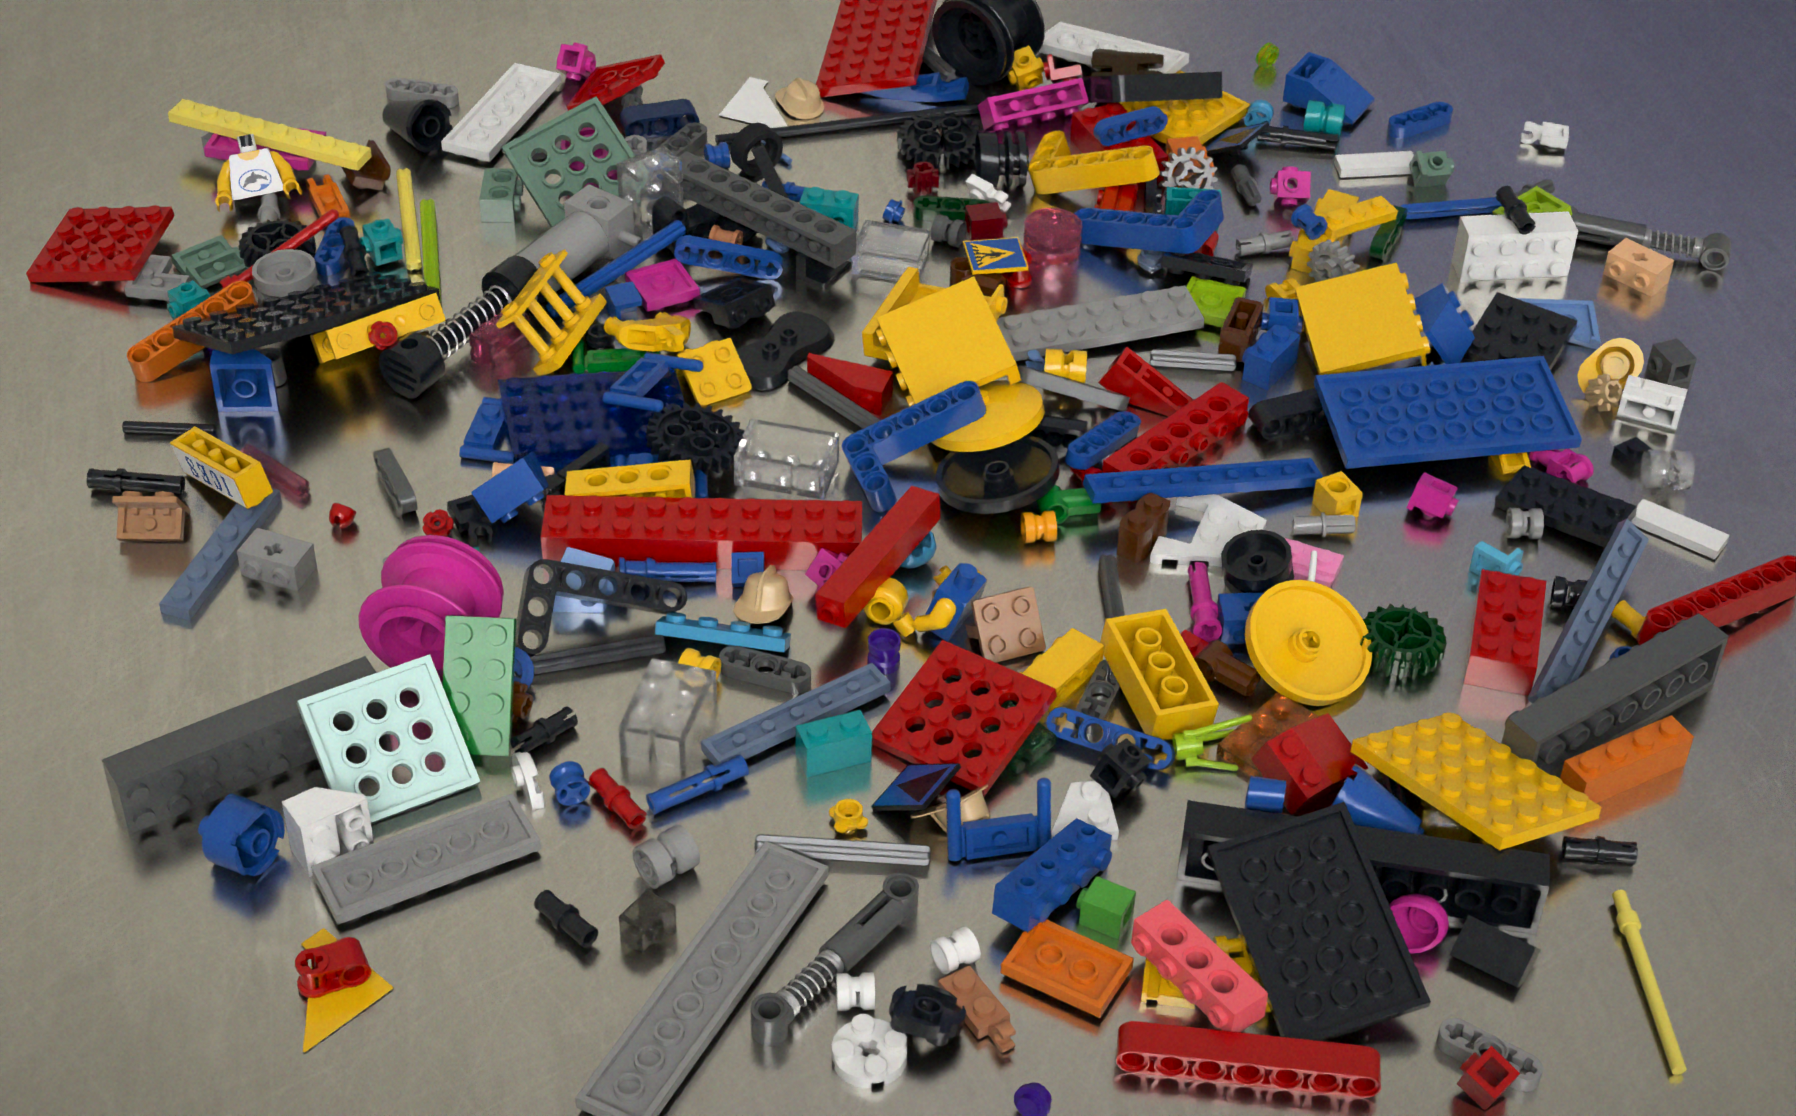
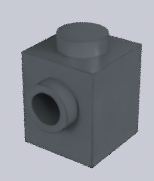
[1647,338,1697,386]

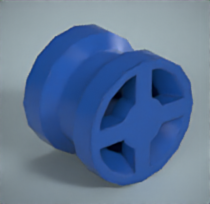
[704,142,730,169]
[549,761,590,806]

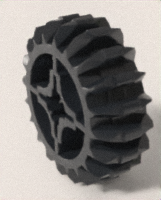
[238,218,317,268]

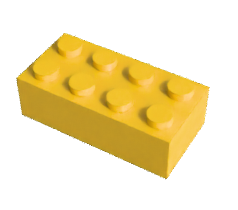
[1100,609,1219,740]

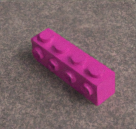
[978,78,1089,132]

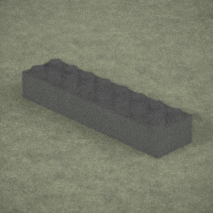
[1501,613,1729,775]
[102,656,386,835]

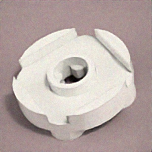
[832,1014,907,1088]

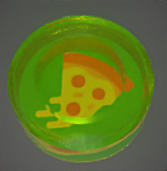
[1255,42,1279,69]

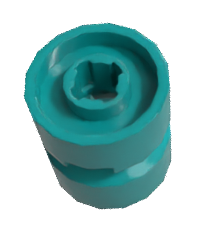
[1303,99,1346,139]

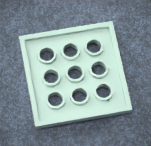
[296,654,480,824]

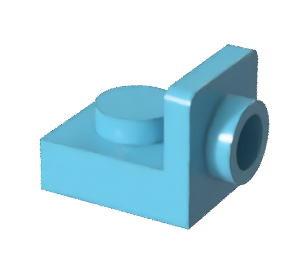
[1469,541,1524,576]

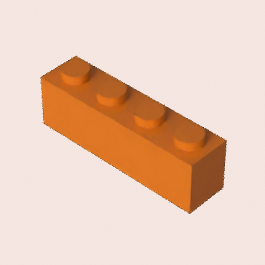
[1560,715,1694,804]

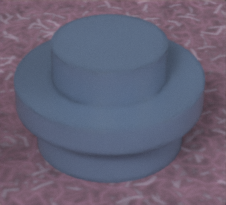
[1137,250,1163,272]

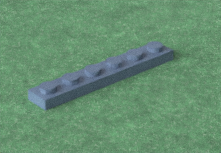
[159,488,281,620]
[701,663,891,766]

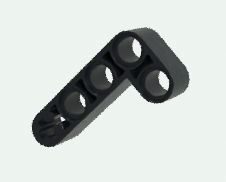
[652,196,729,254]

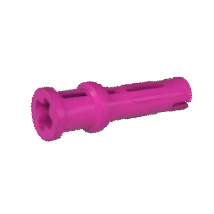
[1187,562,1222,642]

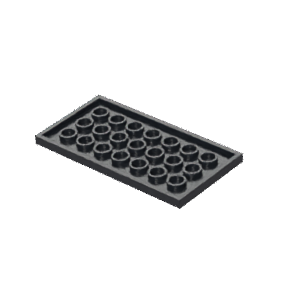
[172,272,440,354]

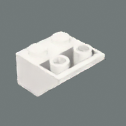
[282,787,374,877]

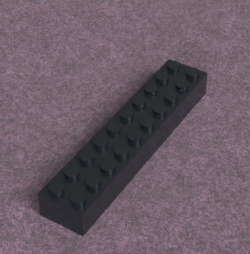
[1177,800,1550,935]

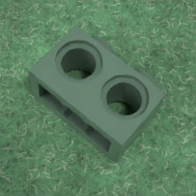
[479,168,524,222]

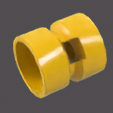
[1044,348,1087,383]

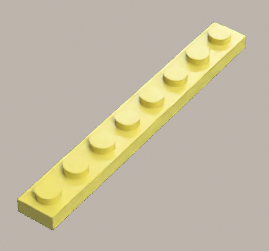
[168,99,372,171]

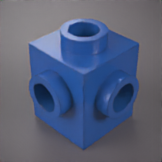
[1260,297,1303,333]

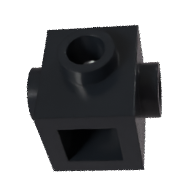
[1090,738,1151,798]

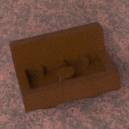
[342,140,391,190]

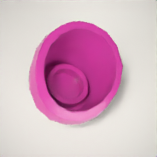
[1389,894,1449,954]

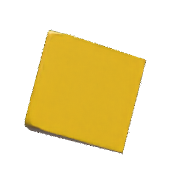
[1490,452,1531,475]

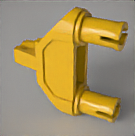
[604,312,691,352]

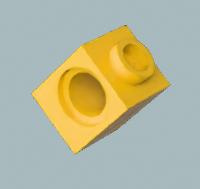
[1312,471,1363,517]

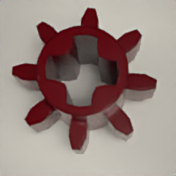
[907,162,939,195]

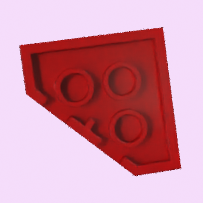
[566,54,665,111]

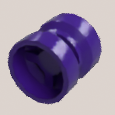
[867,628,901,675]

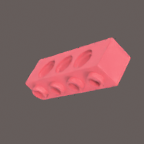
[1131,899,1268,1032]

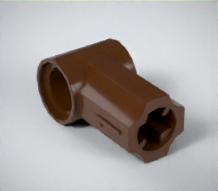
[949,257,1006,297]
[1194,640,1261,697]

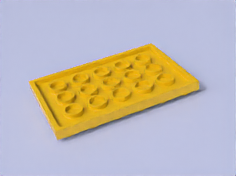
[1350,713,1601,850]

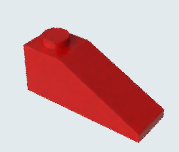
[1098,347,1194,417]
[807,353,893,416]

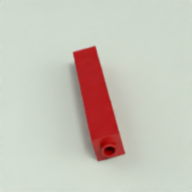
[815,486,941,629]

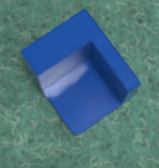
[605,281,642,320]

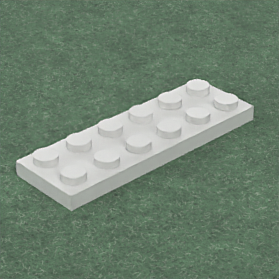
[1039,22,1189,74]
[441,63,561,162]

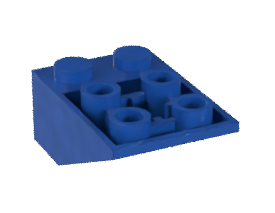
[1283,52,1375,125]

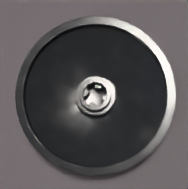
[936,435,1060,514]

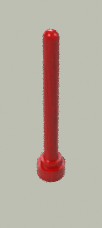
[219,209,339,288]

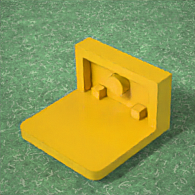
[670,338,752,407]

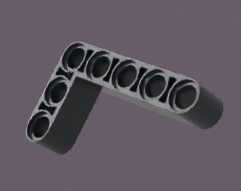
[1083,72,1222,103]
[515,559,687,656]

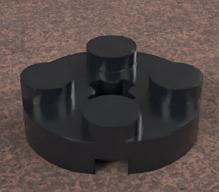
[889,984,966,1046]

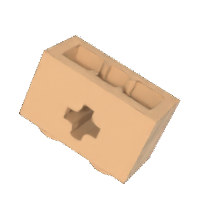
[1603,238,1674,297]

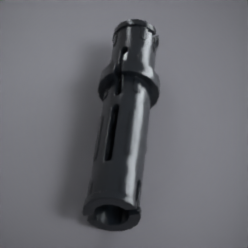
[1257,125,1338,151]
[87,468,185,496]

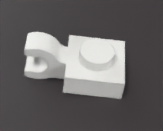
[1521,121,1569,149]

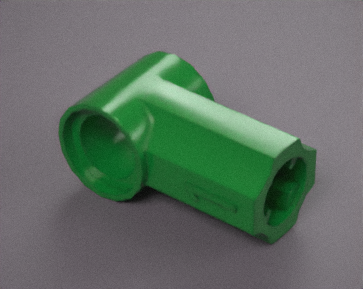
[1036,485,1101,525]

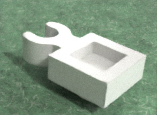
[966,174,1012,212]

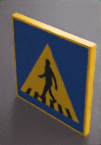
[963,237,1028,275]

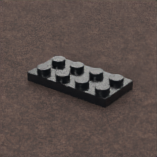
[1495,465,1637,547]

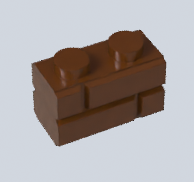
[1218,297,1264,362]

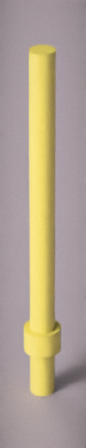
[1612,890,1687,1075]

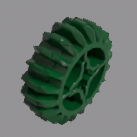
[1360,604,1447,680]

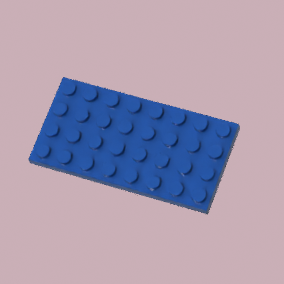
[1314,356,1582,469]

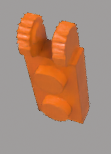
[306,174,351,219]

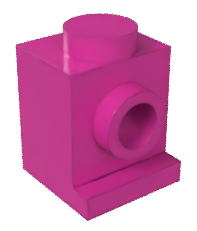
[1406,472,1459,519]

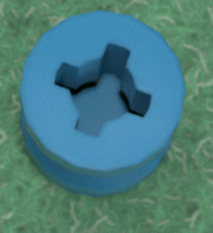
[1244,100,1274,126]

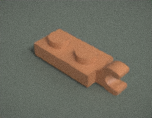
[938,965,1016,1053]

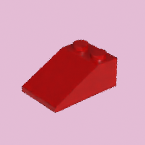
[1251,713,1368,815]

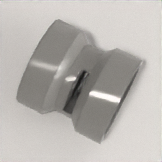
[1506,508,1544,539]

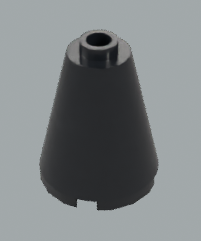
[382,99,453,153]

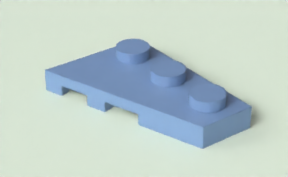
[1516,298,1601,350]

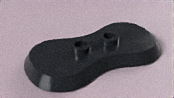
[736,311,835,390]

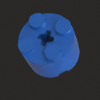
[198,793,285,876]

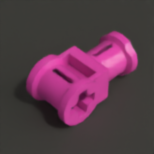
[1529,448,1594,484]

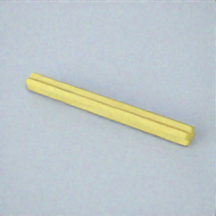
[396,168,422,271]

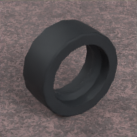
[730,122,783,177]

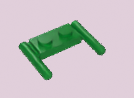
[572,339,661,376]

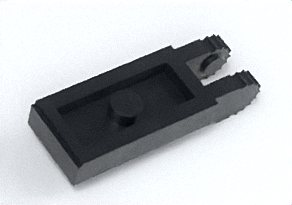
[541,442,611,508]

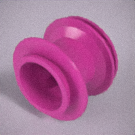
[358,535,504,682]

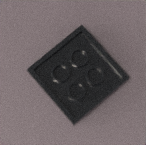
[1463,292,1578,371]

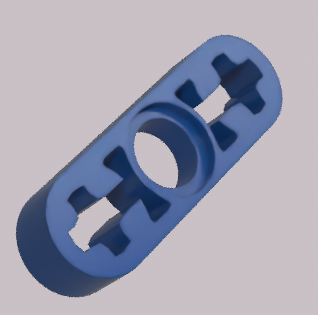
[1387,102,1453,139]
[1093,106,1168,146]
[314,217,355,276]

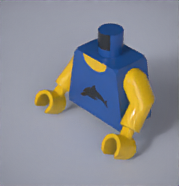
[893,563,987,642]

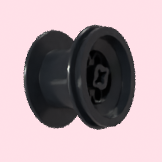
[932,0,1045,86]

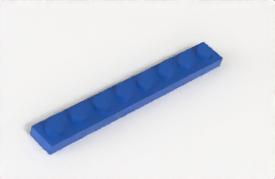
[1083,458,1323,504]

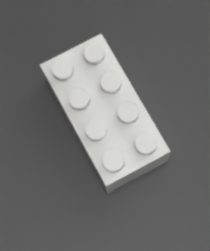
[1451,211,1578,281]

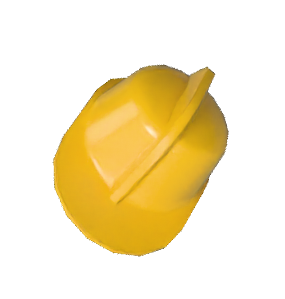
[1577,338,1644,394]

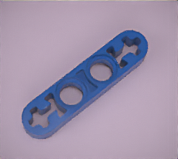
[674,235,783,280]
[1065,411,1141,470]
[1046,707,1175,770]

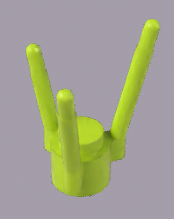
[1172,715,1252,771]

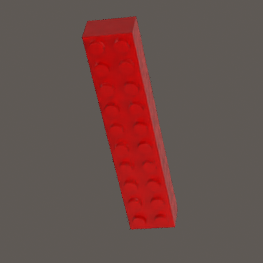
[541,495,862,570]

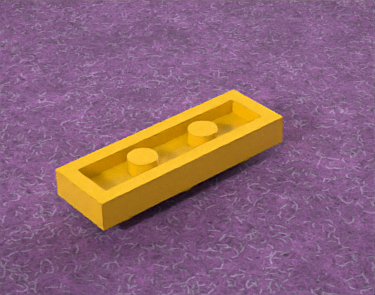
[1317,196,1398,240]

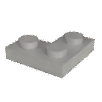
[124,255,190,301]

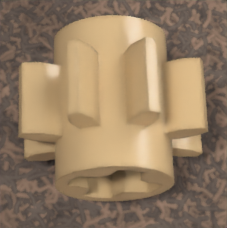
[1585,374,1623,412]

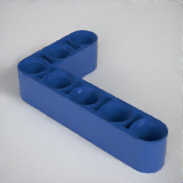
[1073,190,1224,254]
[842,381,986,512]

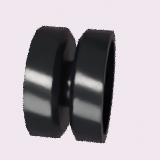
[1221,529,1294,593]

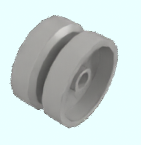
[252,249,320,304]

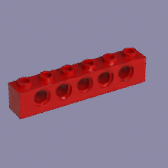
[1102,382,1249,473]

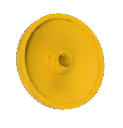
[932,380,1045,452]
[1245,580,1372,706]

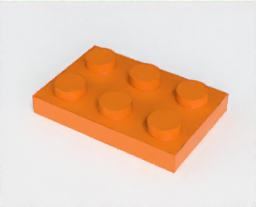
[1001,920,1134,1018]

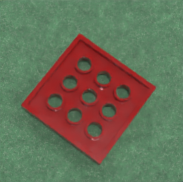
[26,205,175,282]
[872,640,1057,796]

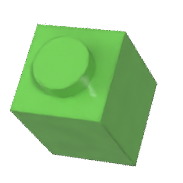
[1076,876,1136,940]

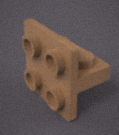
[112,491,191,542]
[965,587,1046,663]

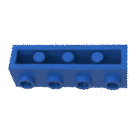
[992,818,1112,932]

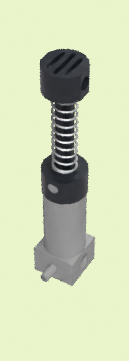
[378,184,642,398]

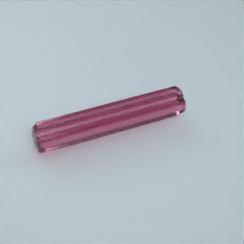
[240,444,310,497]

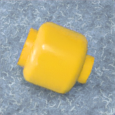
[863,578,908,625]

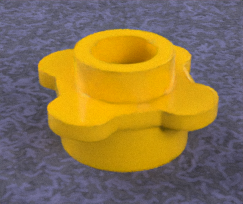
[829,799,868,833]

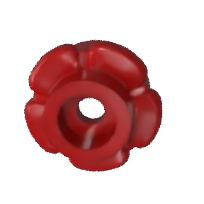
[368,321,397,350]
[422,509,454,537]

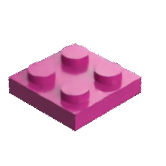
[625,258,700,312]

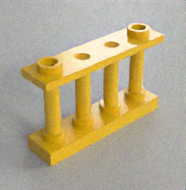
[496,249,607,378]
[310,293,446,364]

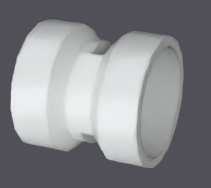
[930,926,981,974]
[836,972,875,1011]

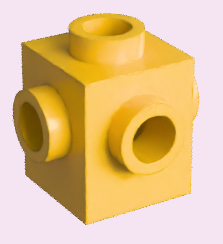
[1007,46,1045,91]

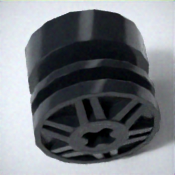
[975,130,1029,188]

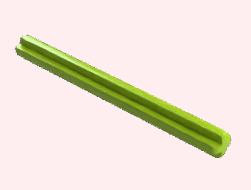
[420,198,441,302]

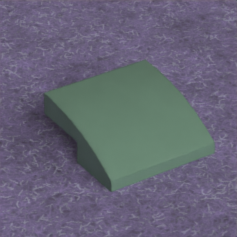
[172,235,248,289]

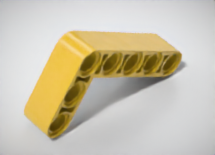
[1028,130,1160,194]

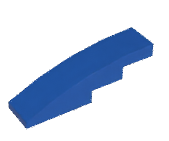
[861,72,969,102]

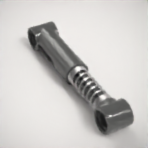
[1570,205,1731,271]
[750,872,919,1046]

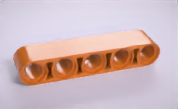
[127,281,258,382]

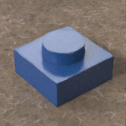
[732,552,764,587]

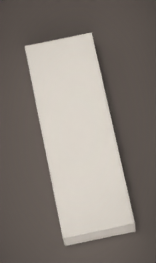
[1334,151,1414,178]
[1631,499,1730,560]

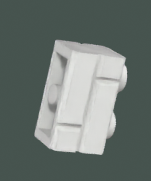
[1617,375,1688,430]

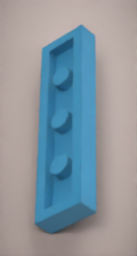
[655,612,791,652]

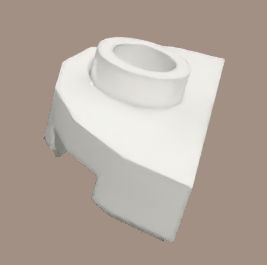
[511,752,545,811]

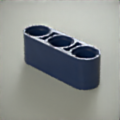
[619,99,699,139]

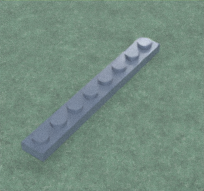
[1527,518,1649,704]

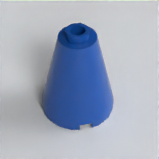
[1331,764,1425,835]

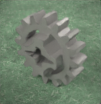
[1159,147,1218,196]
[1307,239,1360,283]

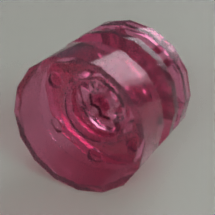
[1023,208,1083,280]

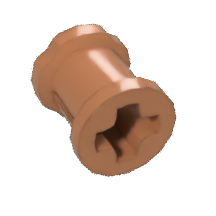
[708,225,743,245]

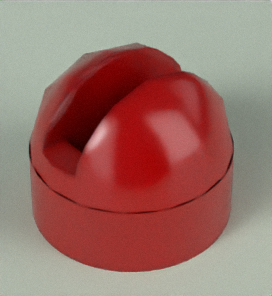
[329,503,356,529]

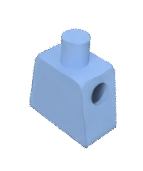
[553,547,615,613]

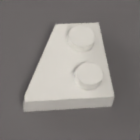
[1051,780,1119,841]

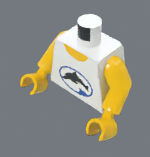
[215,134,302,212]

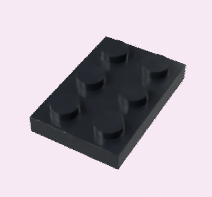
[1161,252,1253,285]

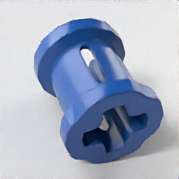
[1291,204,1328,240]

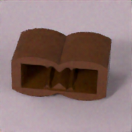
[1117,493,1171,563]

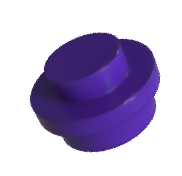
[1014,1082,1052,1116]

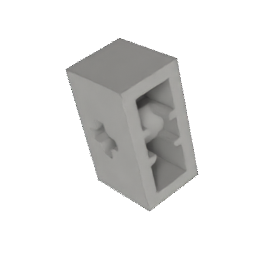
[237,528,317,591]

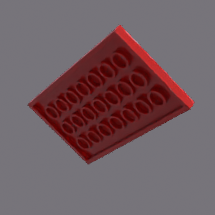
[816,0,937,97]

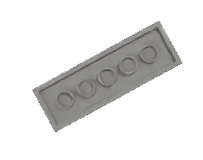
[311,793,541,925]

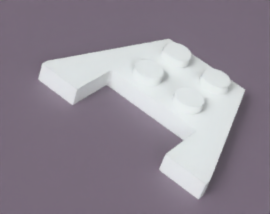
[1150,494,1267,567]

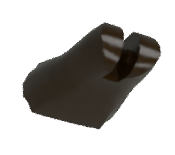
[1091,49,1164,76]

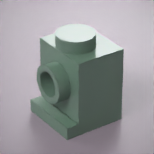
[1409,151,1454,188]

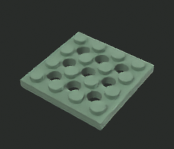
[501,96,653,228]

